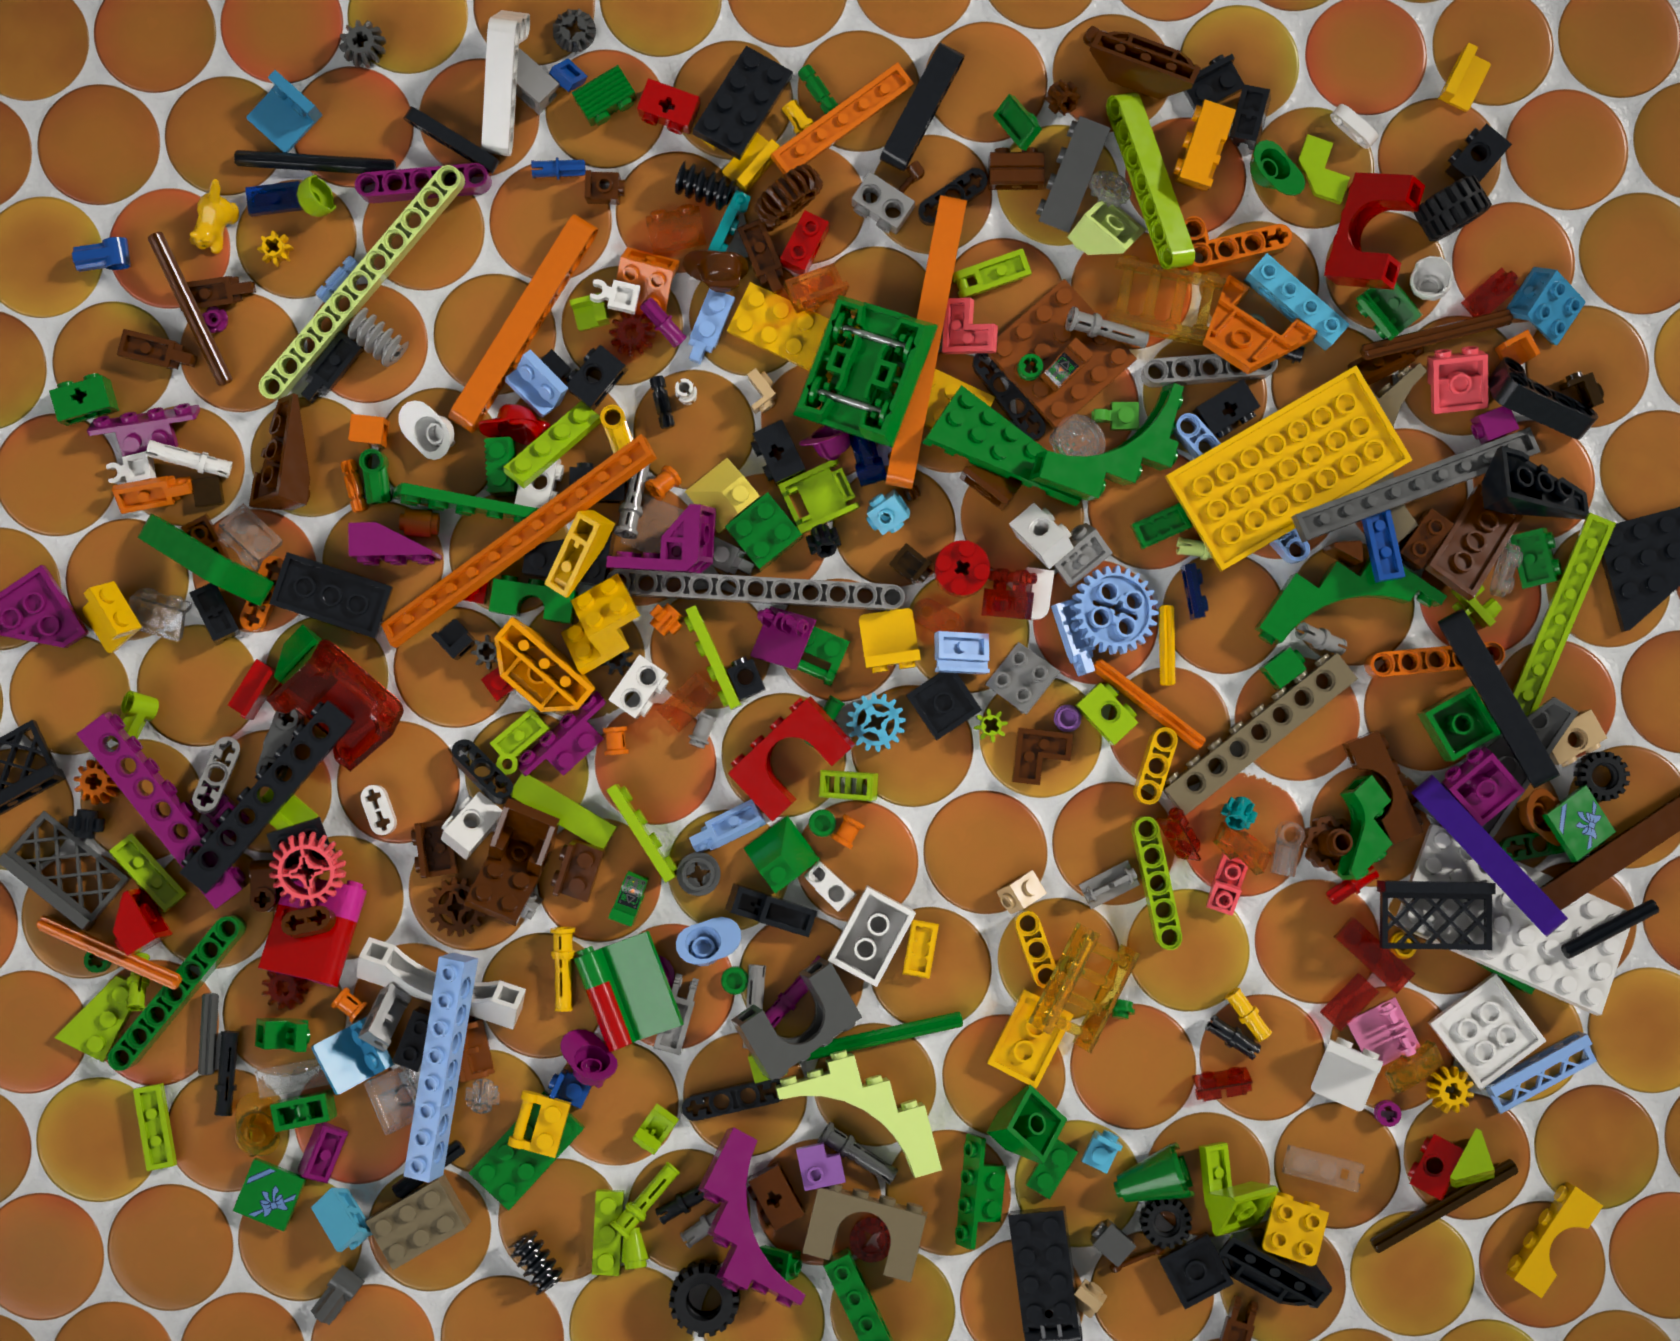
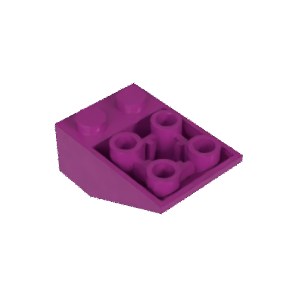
[348,522,442,566]

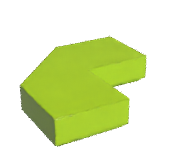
[1297,134,1350,205]

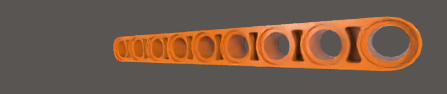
[448,214,598,433]

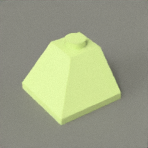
[1067,195,1146,255]

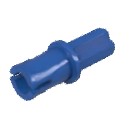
[531,157,586,180]

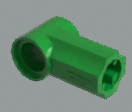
[359,449,392,505]

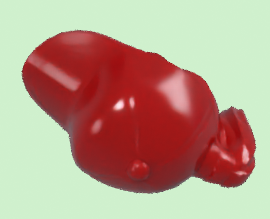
[478,404,551,445]

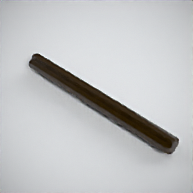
[1370,1159,1518,1253]

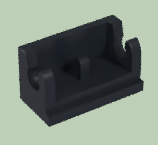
[1230,84,1271,150]
[189,583,239,646]

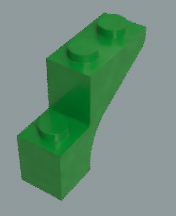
[1337,775,1393,881]

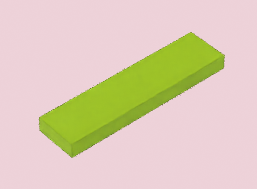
[512,773,617,849]

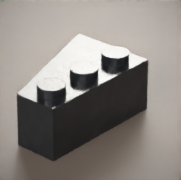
[522,531,616,586]

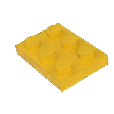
[987,989,1074,1089]

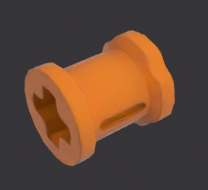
[645,465,682,501]
[603,726,629,756]
[831,814,865,849]
[331,987,368,1023]

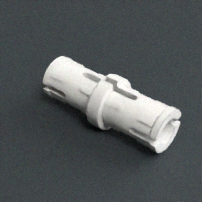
[675,378,697,405]

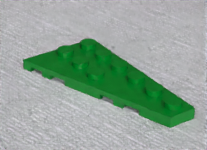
[922,385,1082,507]
[391,483,539,523]

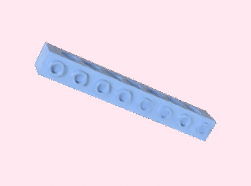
[403,953,478,1183]

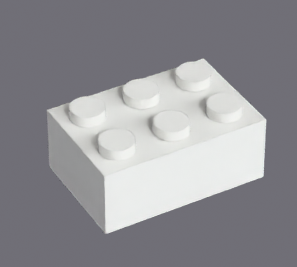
[828,886,916,987]

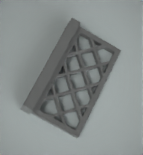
[0,811,130,931]

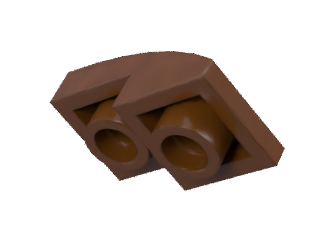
[181,513,230,559]

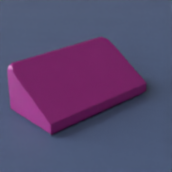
[297,1122,348,1183]

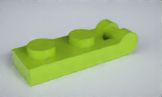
[952,248,1032,298]

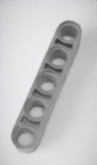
[1141,354,1278,388]

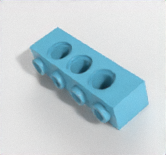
[1243,253,1350,351]

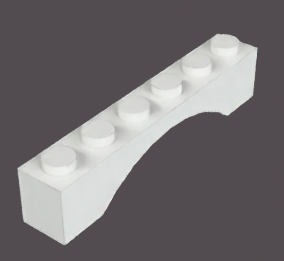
[356,937,526,1030]

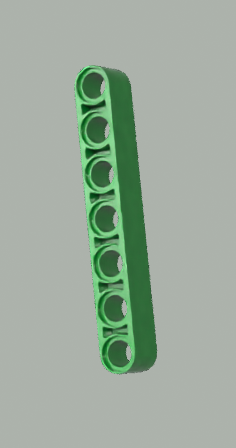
[107,915,246,1071]

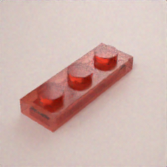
[1333,917,1415,994]

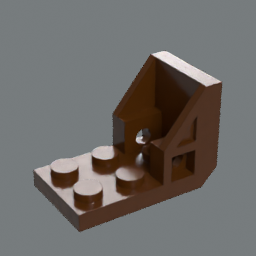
[464,798,560,926]

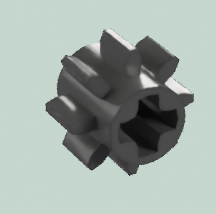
[471,635,498,670]

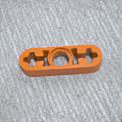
[240,556,284,632]

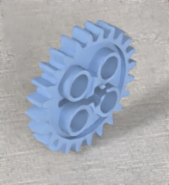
[1070,565,1159,655]

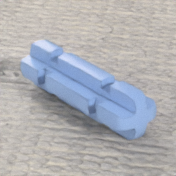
[315,256,359,303]

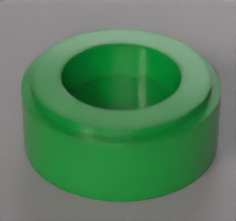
[809,809,836,837]
[721,966,749,995]

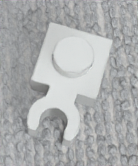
[590,279,641,315]
[106,452,156,484]

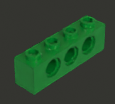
[823,1247,894,1341]

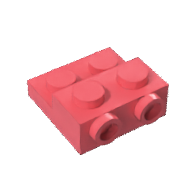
[1427,346,1488,414]

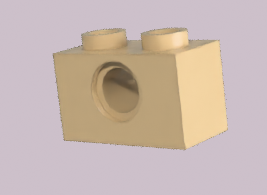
[1549,709,1607,767]

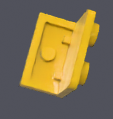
[82,581,142,653]
[859,608,921,673]
[1262,1192,1329,1266]

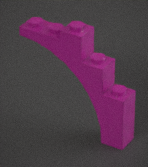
[698,1127,806,1308]

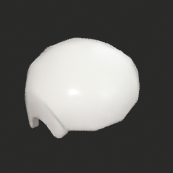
[1410,256,1453,301]

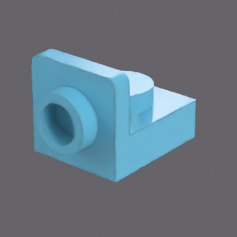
[1081,1129,1123,1174]

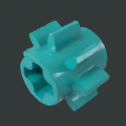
[1221,796,1258,830]

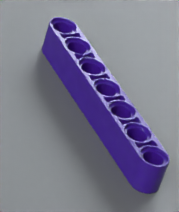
[1411,774,1568,937]

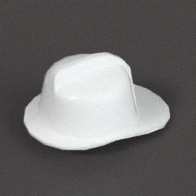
[399,400,456,460]

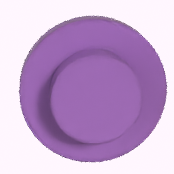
[1054,705,1081,732]

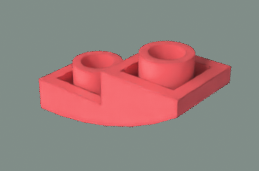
[1206,851,1250,916]

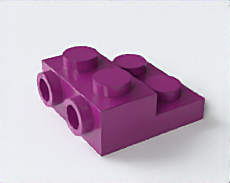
[1442,745,1525,826]

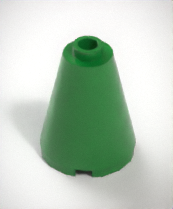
[1114,1142,1194,1202]

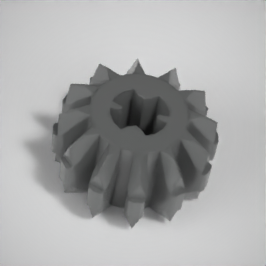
[339,20,386,68]

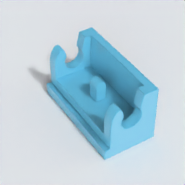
[311,1187,372,1252]

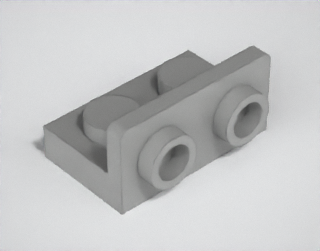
[1054,523,1113,587]

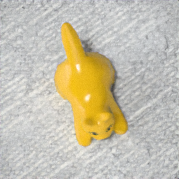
[189,179,239,254]

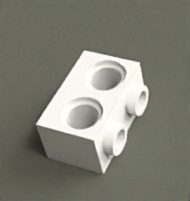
[608,654,669,719]

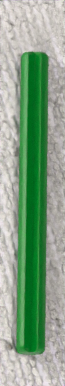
[806,1012,963,1061]

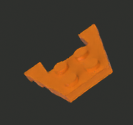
[1203,275,1317,374]

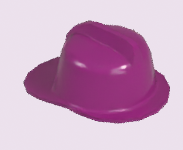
[799,426,851,461]
[560,1029,618,1088]

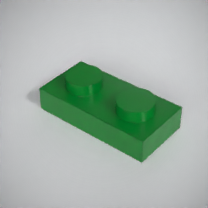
[1025,1138,1078,1200]

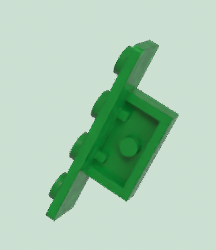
[955,1134,1006,1250]

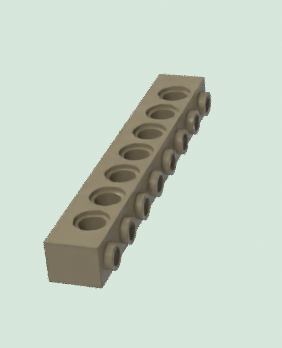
[1163,653,1358,815]

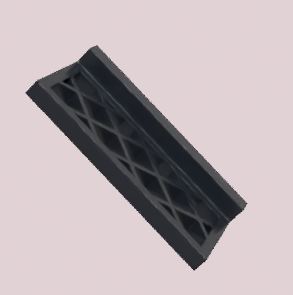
[0,720,67,815]
[1377,880,1496,950]

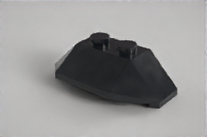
[1219,1228,1332,1308]

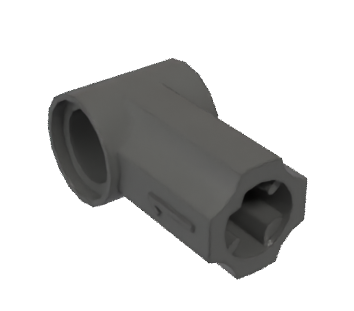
[311,1265,365,1325]

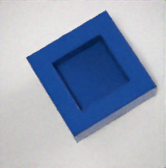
[549,59,588,92]

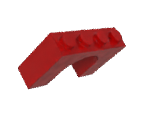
[1324,172,1425,290]
[728,696,856,822]

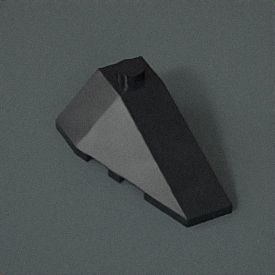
[1481,446,1589,520]

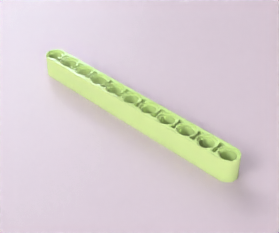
[259,165,465,399]

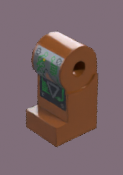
[1040,338,1094,392]

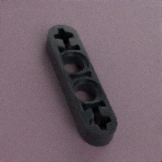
[404,106,500,174]
[972,353,1046,441]
[682,1078,783,1121]

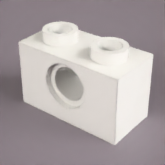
[514,459,564,508]
[1009,503,1074,569]
[441,792,502,860]

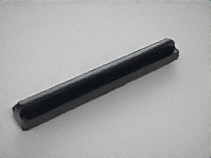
[1561,900,1659,959]

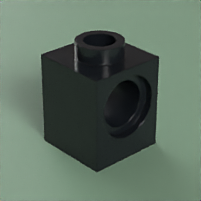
[727,656,766,701]

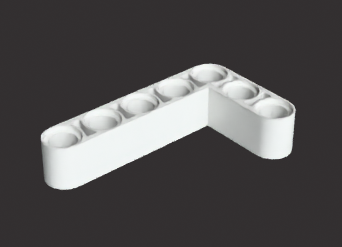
[482,10,530,156]

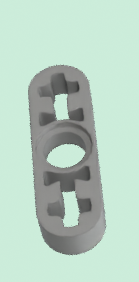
[192,737,240,814]

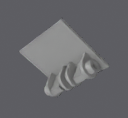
[985,642,1060,715]

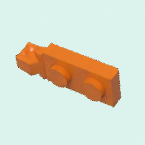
[112,476,193,514]

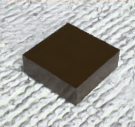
[191,476,225,508]

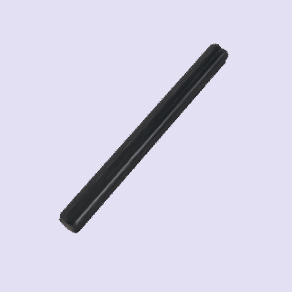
[234,150,396,174]

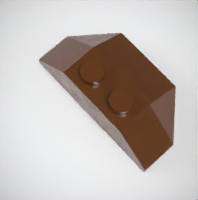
[1090,30,1201,100]

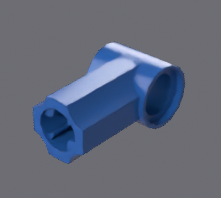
[72,237,131,272]

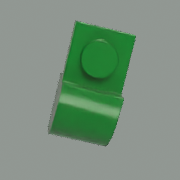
[255,1018,310,1052]

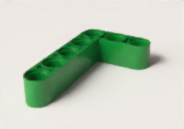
[137,514,274,606]

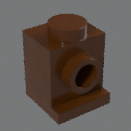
[585,170,625,205]

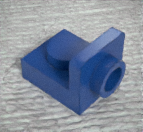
[548,1069,592,1109]

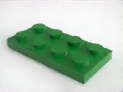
[469,1090,585,1211]

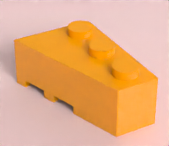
[1173,99,1236,192]

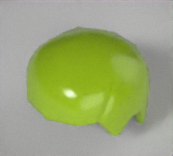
[296,175,336,217]

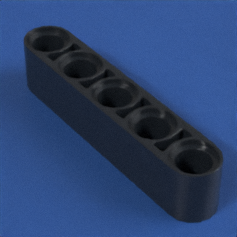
[880,43,965,172]

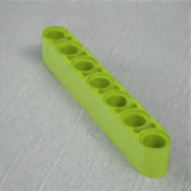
[1106,93,1195,270]

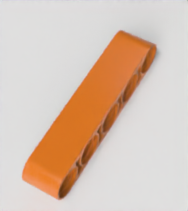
[1364,642,1505,678]

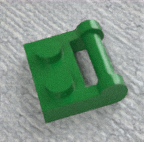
[785,626,850,687]

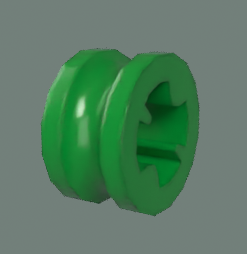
[1017,354,1043,381]
[84,952,112,973]

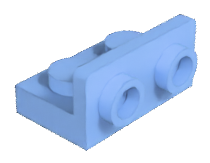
[505,349,568,418]

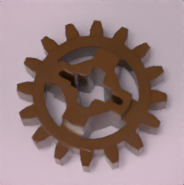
[427,877,487,937]

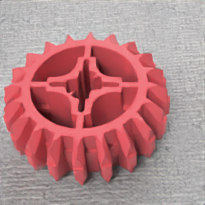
[269,832,346,907]

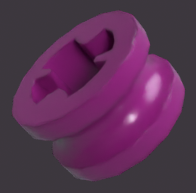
[1374,1100,1402,1127]

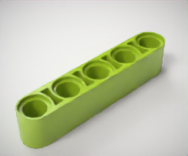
[1131,816,1182,950]

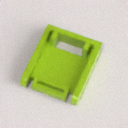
[778,459,860,535]

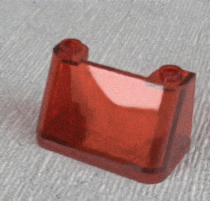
[266,639,404,772]

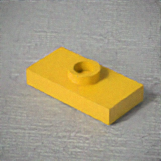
[902,919,939,979]

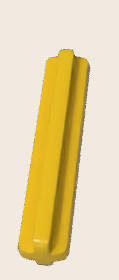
[1159,605,1176,686]

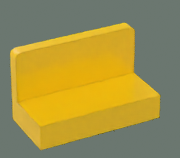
[1438,43,1491,112]
[722,132,780,193]

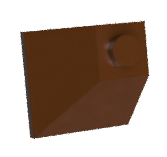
[960,466,1022,511]

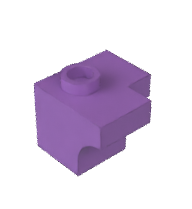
[796,1142,846,1191]

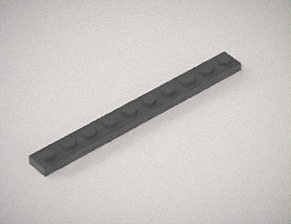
[1291,427,1541,543]

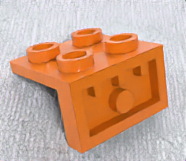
[616,247,680,317]

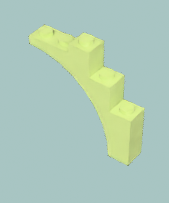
[775,1050,942,1178]

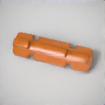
[340,459,368,513]

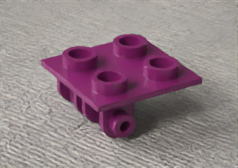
[750,606,817,670]

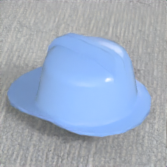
[676,917,741,966]

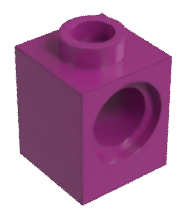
[1471,406,1519,445]

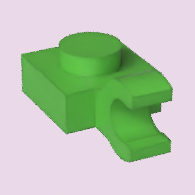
[1091,402,1139,431]

